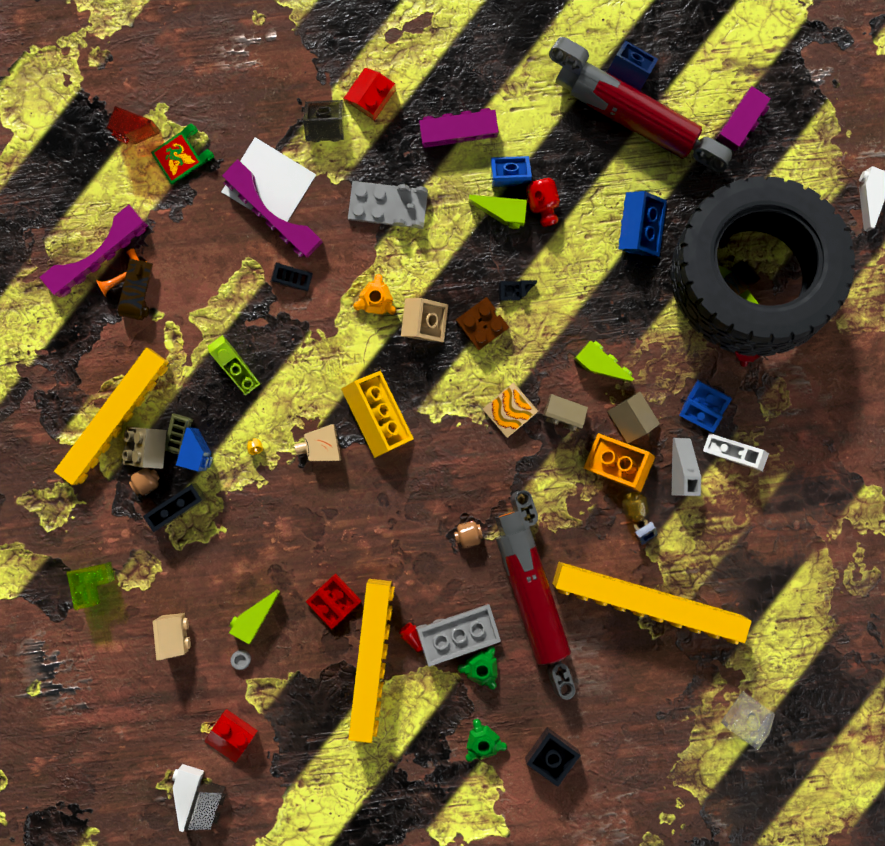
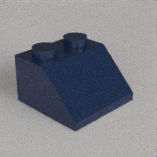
[607,40,658,91]

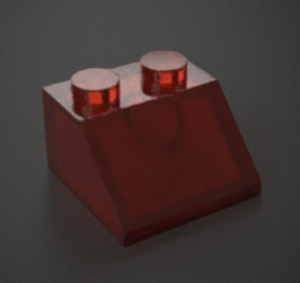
[107,106,161,145]

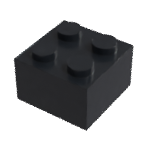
[525,727,581,787]

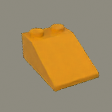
[583,433,655,492]

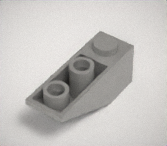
[672,438,701,496]

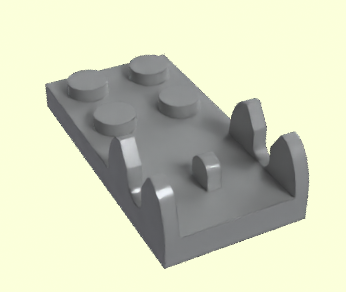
[348,181,428,229]
[416,604,501,667]

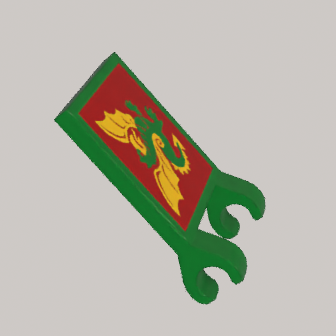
[151,124,214,185]

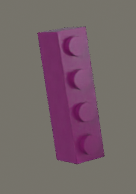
[419,108,499,148]

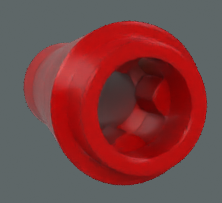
[399,623,422,652]

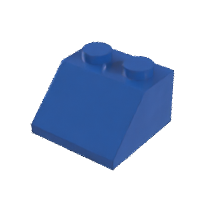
[176,427,213,472]

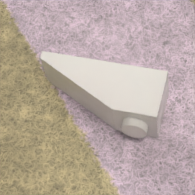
[859,166,885,232]
[703,433,769,472]
[172,764,204,832]

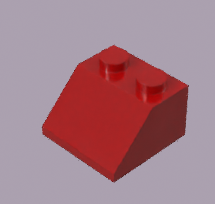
[343,68,396,121]
[204,709,258,763]

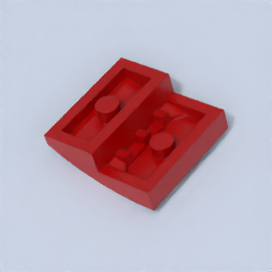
[306,573,361,630]

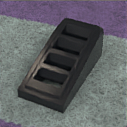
[270,263,313,292]

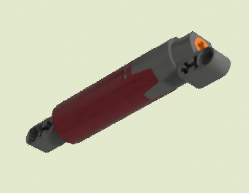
[549,37,732,172]
[495,490,575,700]

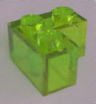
[67,562,115,610]

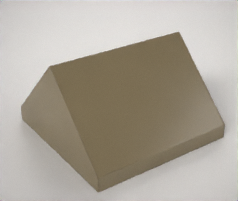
[607,391,660,444]

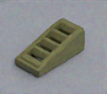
[165,413,193,455]

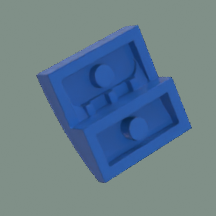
[679,380,732,433]

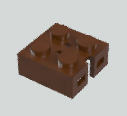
[456,297,510,351]

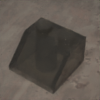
[303,100,345,143]
[184,780,227,830]

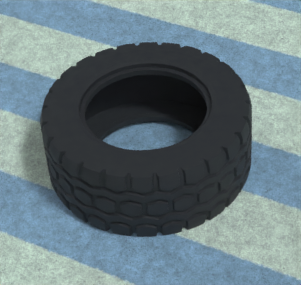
[671,176,855,356]

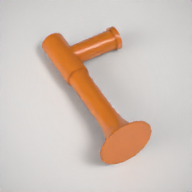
[96,249,147,297]

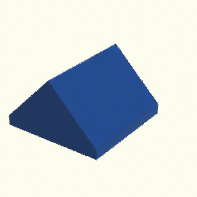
[491,156,532,187]

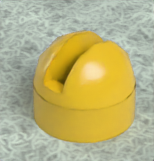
[247,438,263,455]

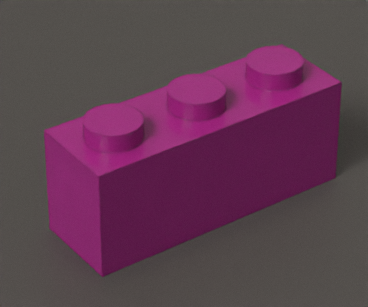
[716,86,771,151]

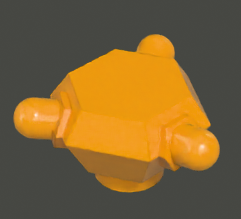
[353,274,396,315]

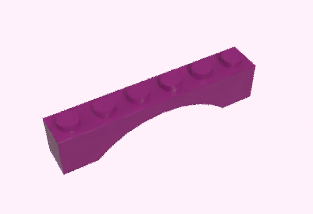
[222,159,323,258]
[39,205,148,297]

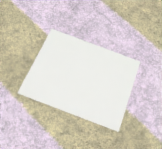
[221,137,316,222]

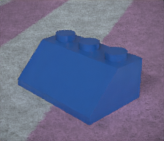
[618,191,667,257]

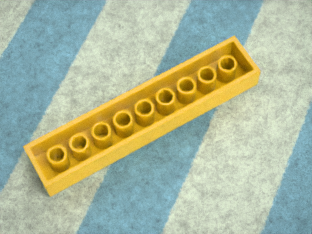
[552,562,751,645]

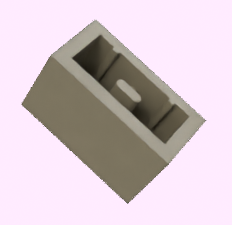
[542,394,588,431]
[122,426,167,469]

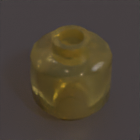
[622,492,649,522]

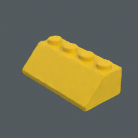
[341,371,414,458]

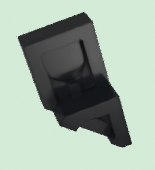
[499,280,537,301]

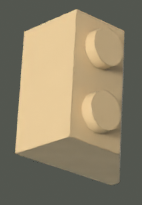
[401,298,448,342]
[153,613,191,660]

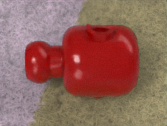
[526,178,560,227]

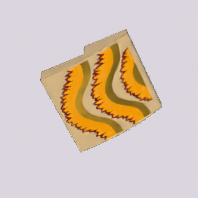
[483,382,538,438]

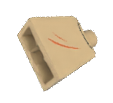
[295,424,341,461]

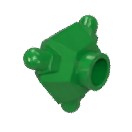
[457,646,497,690]
[465,719,507,762]

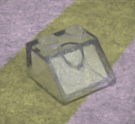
[721,691,775,750]

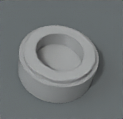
[231,650,251,670]

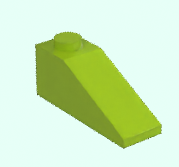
[469,195,527,229]
[229,590,280,644]

